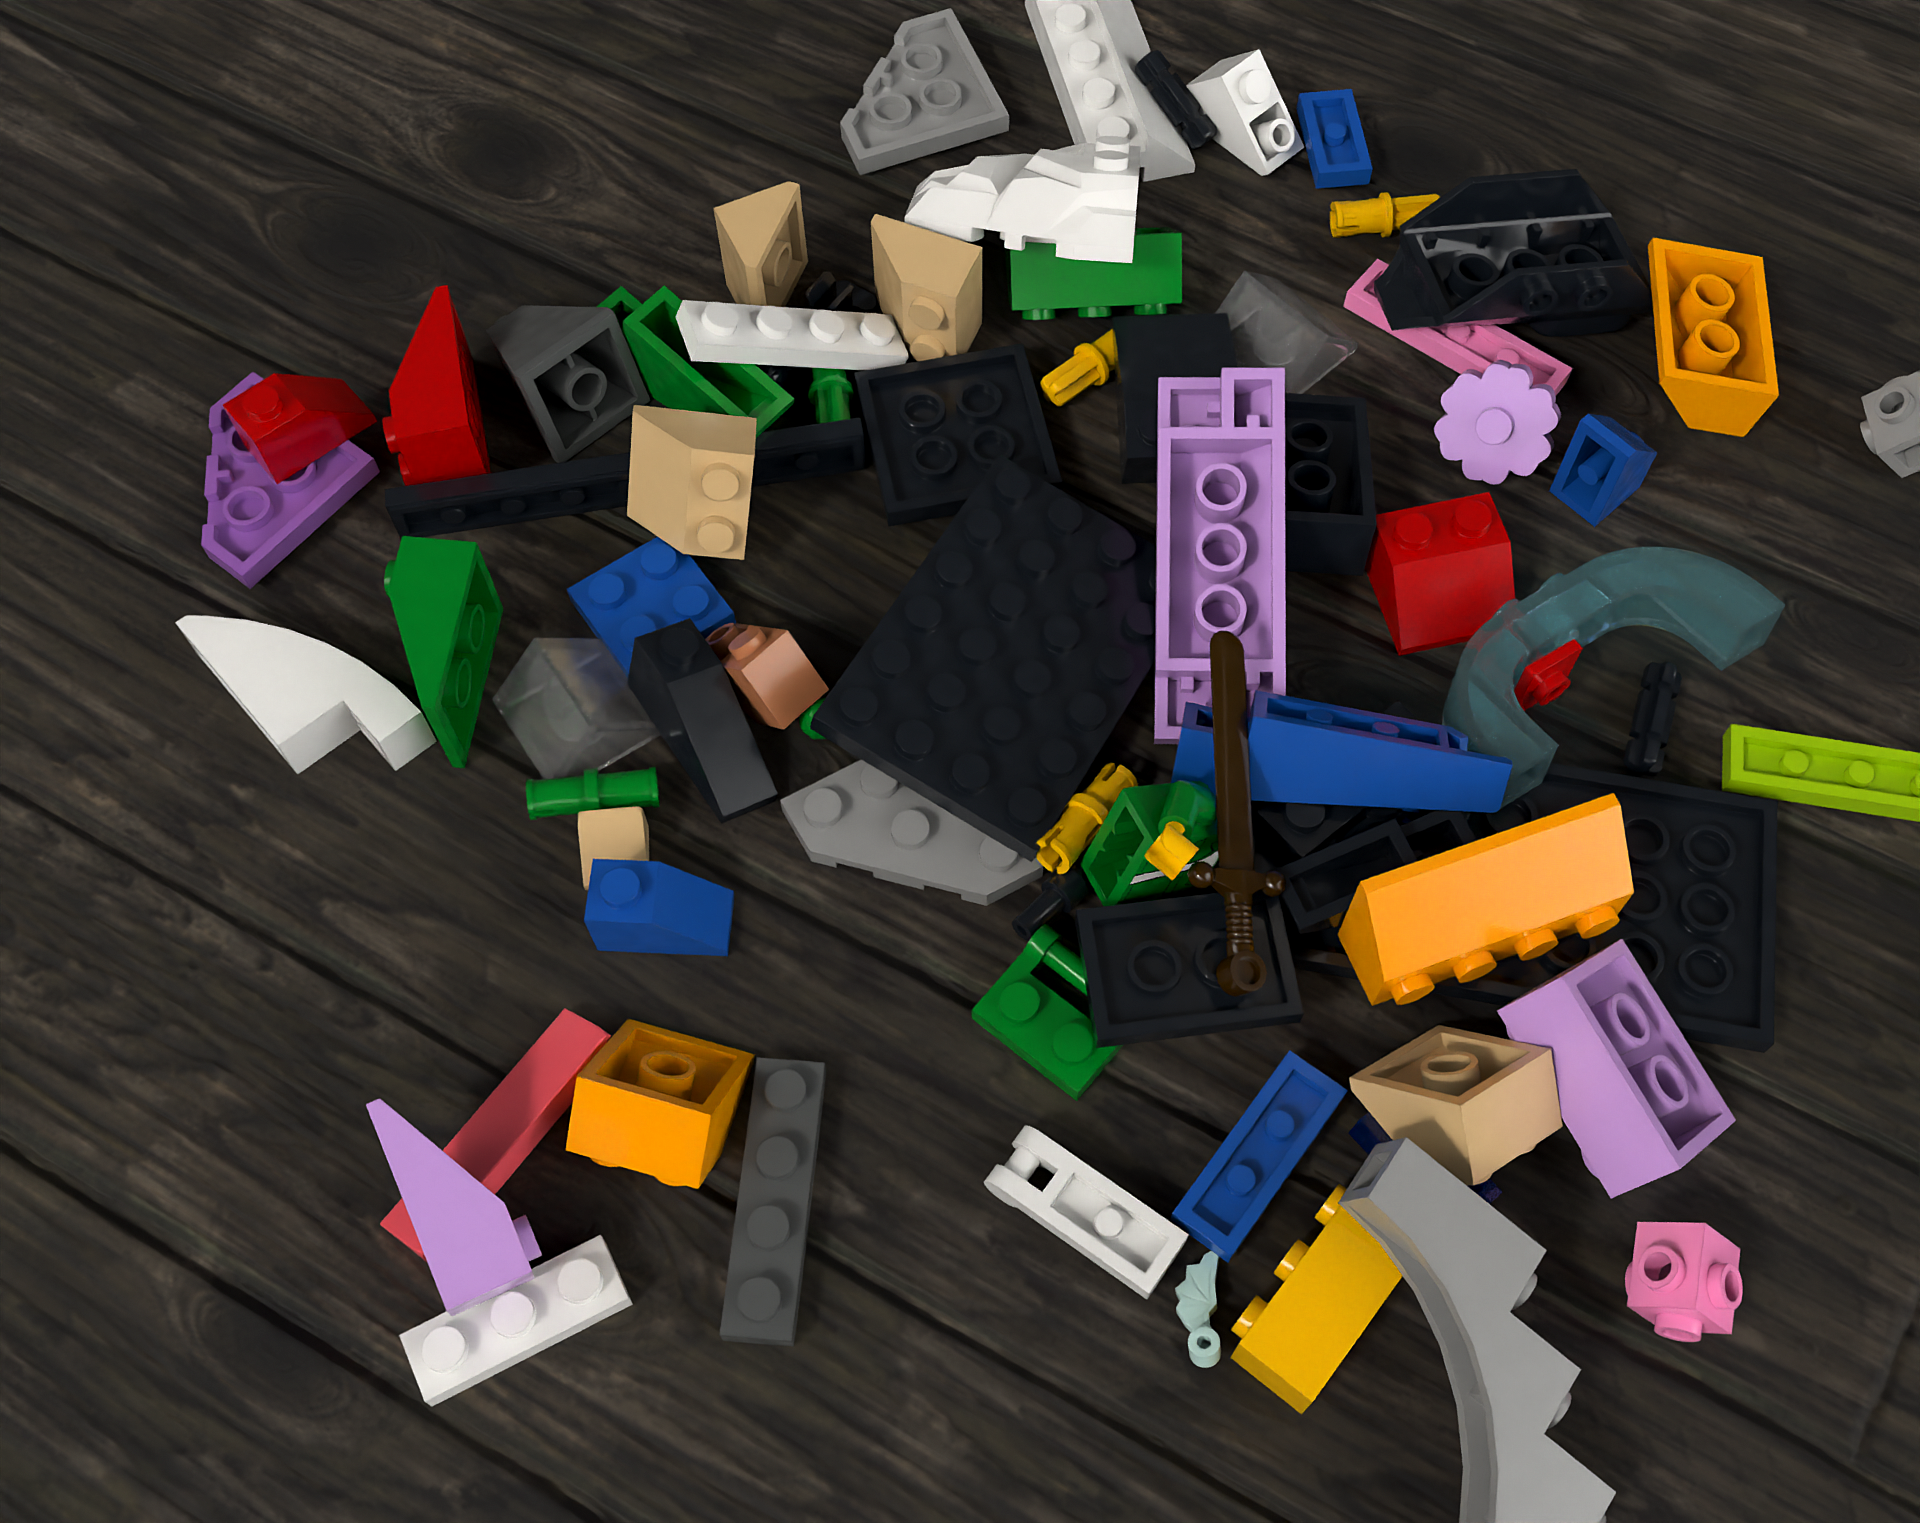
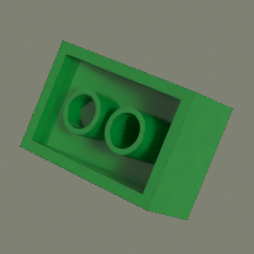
[384,536,504,768]

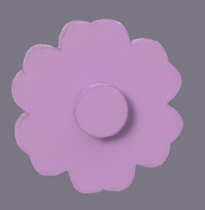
[1434,360,1561,485]

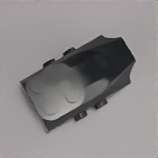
[1374,169,1653,337]

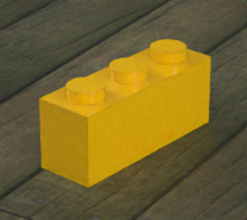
[1230,1184,1402,1414]

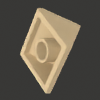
[714,181,808,307]

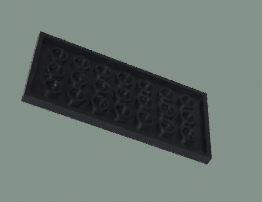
[1251,749,1778,1053]

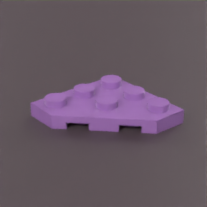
[201,372,380,589]

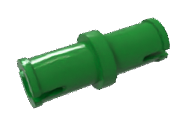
[526,767,660,820]

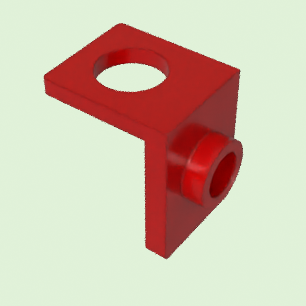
[1468,631,1583,717]

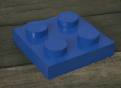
[567,537,736,679]

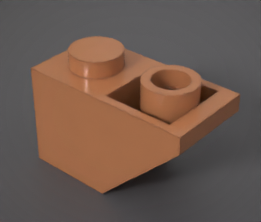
[705,623,829,729]

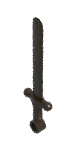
[1187,631,1286,997]

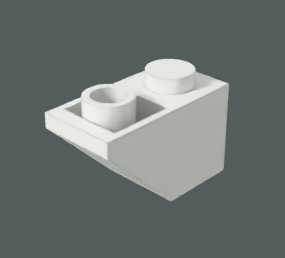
[1186,49,1304,176]

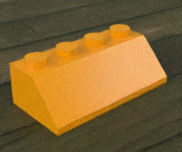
[1338,793,1634,1006]

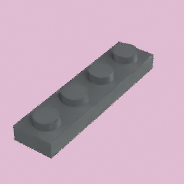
[719,1057,827,1347]

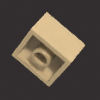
[871,214,982,361]
[627,405,757,560]
[1349,1025,1563,1186]

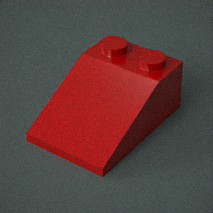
[382,285,492,486]

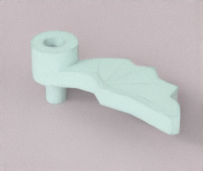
[1175,1251,1221,1368]

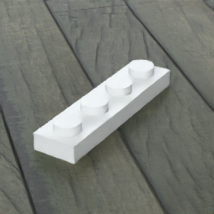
[676,300,909,370]

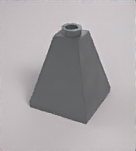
[486,305,651,463]

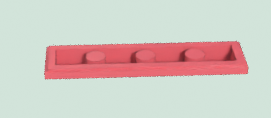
[380,1008,611,1263]

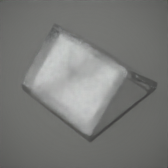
[1216,270,1359,394]
[492,638,661,779]

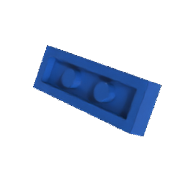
[1170,1050,1348,1263]

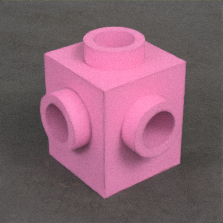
[1625,1222,1743,1342]

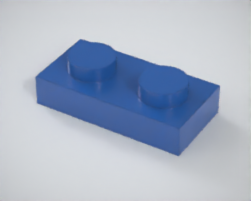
[1296,89,1373,189]

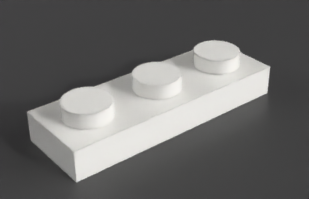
[399,1235,633,1406]

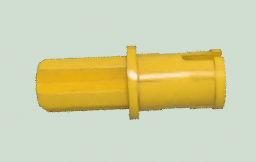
[1330,192,1440,238]
[1040,329,1115,406]

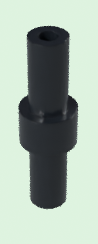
[1012,849,1090,941]

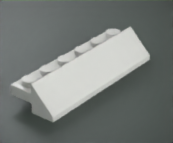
[1025,0,1195,182]

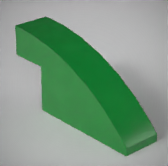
[597,285,794,438]

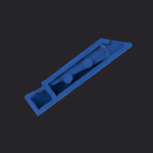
[1171,690,1513,813]

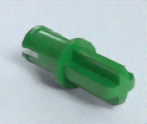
[808,367,854,424]

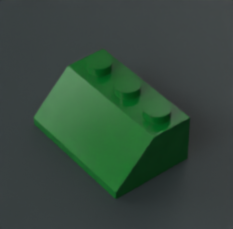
[1004,227,1182,320]

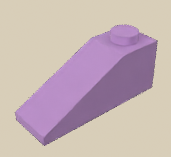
[366,1098,542,1316]

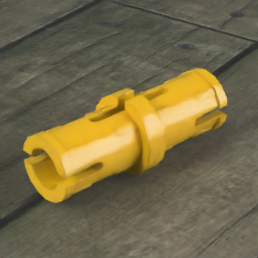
[1036,763,1138,874]

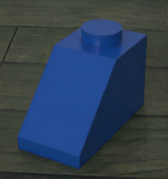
[1549,413,1657,527]
[584,859,735,956]

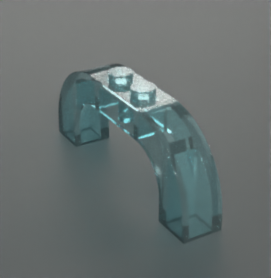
[1442,547,1785,813]

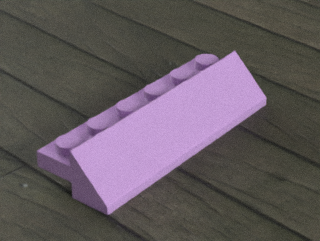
[1154,368,1286,744]

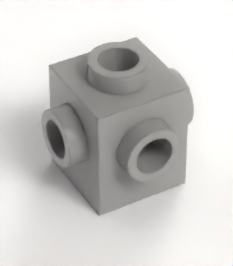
[1860,370,1920,478]

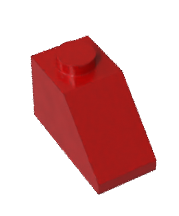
[223,373,377,485]

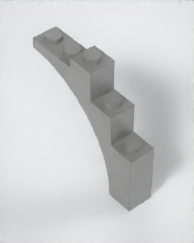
[1338,1137,1616,1523]

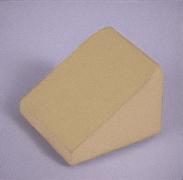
[578,807,649,890]

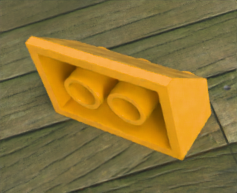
[1648,238,1779,437]

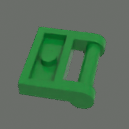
[972,924,1123,1101]

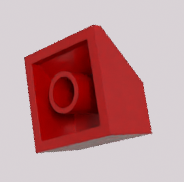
[1365,492,1517,656]

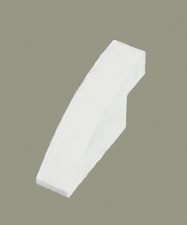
[175,615,437,774]

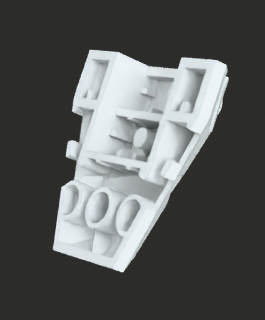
[904,136,1141,263]

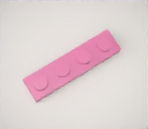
[1343,259,1573,396]

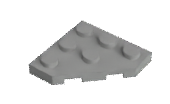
[840,8,1009,175]
[780,759,1043,906]

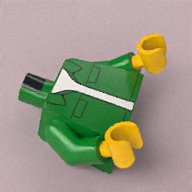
[1080,780,1219,906]

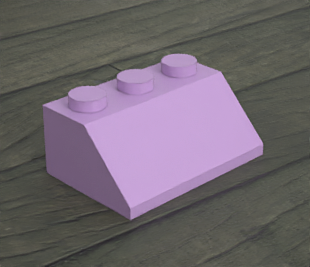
[1497,939,1736,1198]

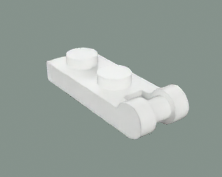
[984,1125,1189,1299]

